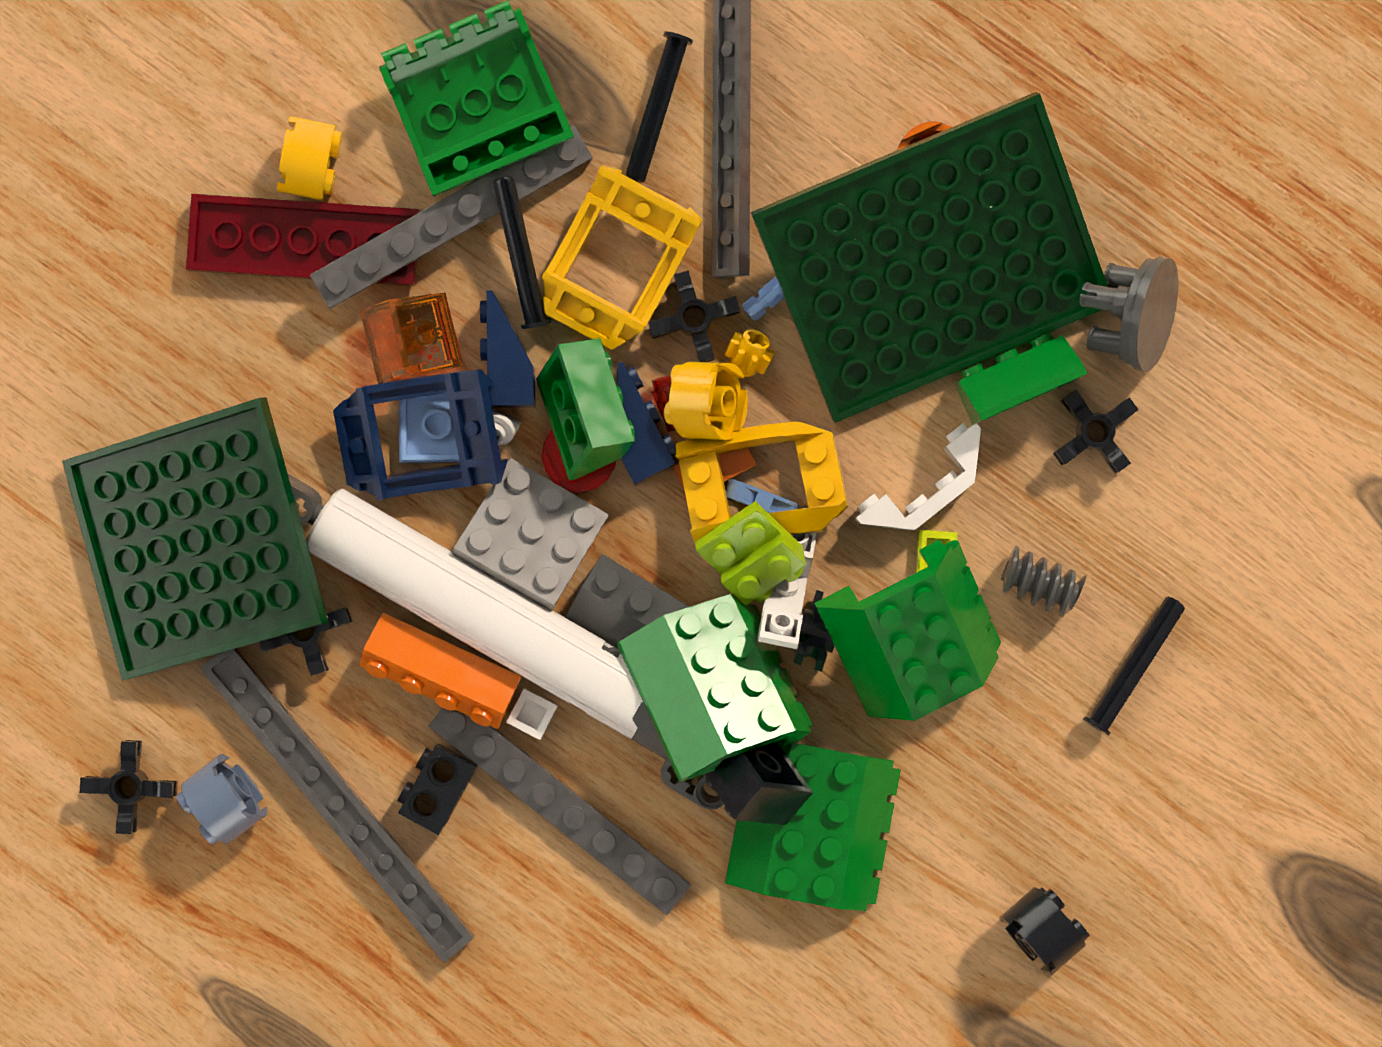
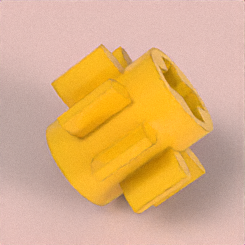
[724,329,775,377]

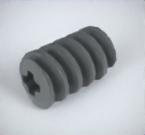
[1001,546,1086,618]

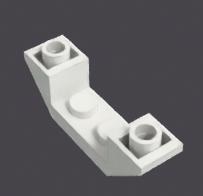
[854,423,981,531]
[758,532,817,649]

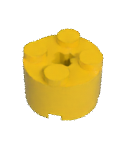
[277,116,342,200]
[664,362,748,440]

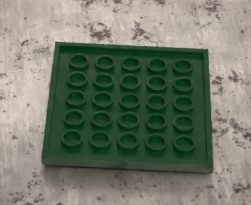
[62,397,328,681]

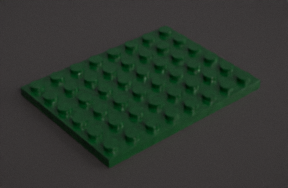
[750,92,1108,423]

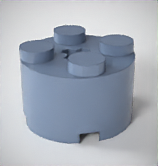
[177,754,267,845]

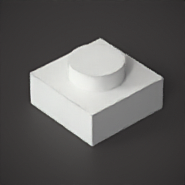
[506,688,558,740]

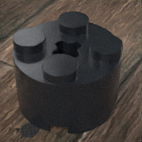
[999,887,1090,977]

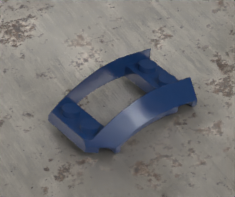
[333,369,508,501]

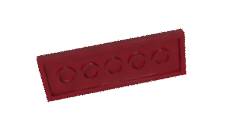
[186,194,420,286]

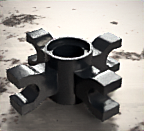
[648,270,740,362]
[1053,390,1139,474]
[794,590,835,672]
[259,607,353,676]
[79,740,178,834]

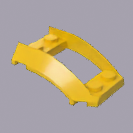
[542,165,703,350]
[675,422,849,546]

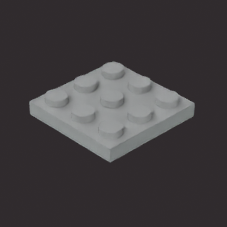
[452,458,609,611]

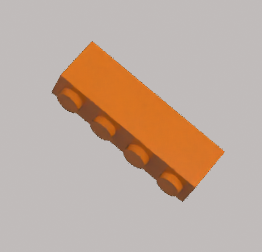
[359,613,522,729]

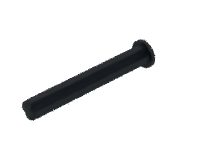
[626,31,693,182]
[493,176,551,329]
[1083,596,1185,736]

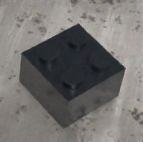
[705,741,813,825]

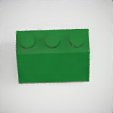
[955,333,1088,425]
[536,338,635,481]

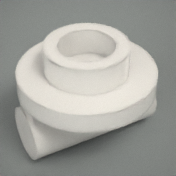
[492,409,521,445]

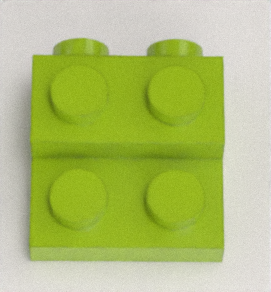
[695,501,806,606]

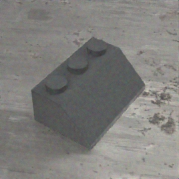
[565,554,689,650]

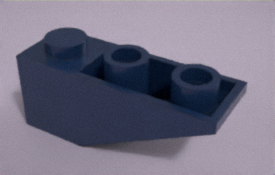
[480,291,536,408]
[617,361,676,486]

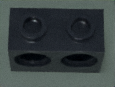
[397,744,478,835]

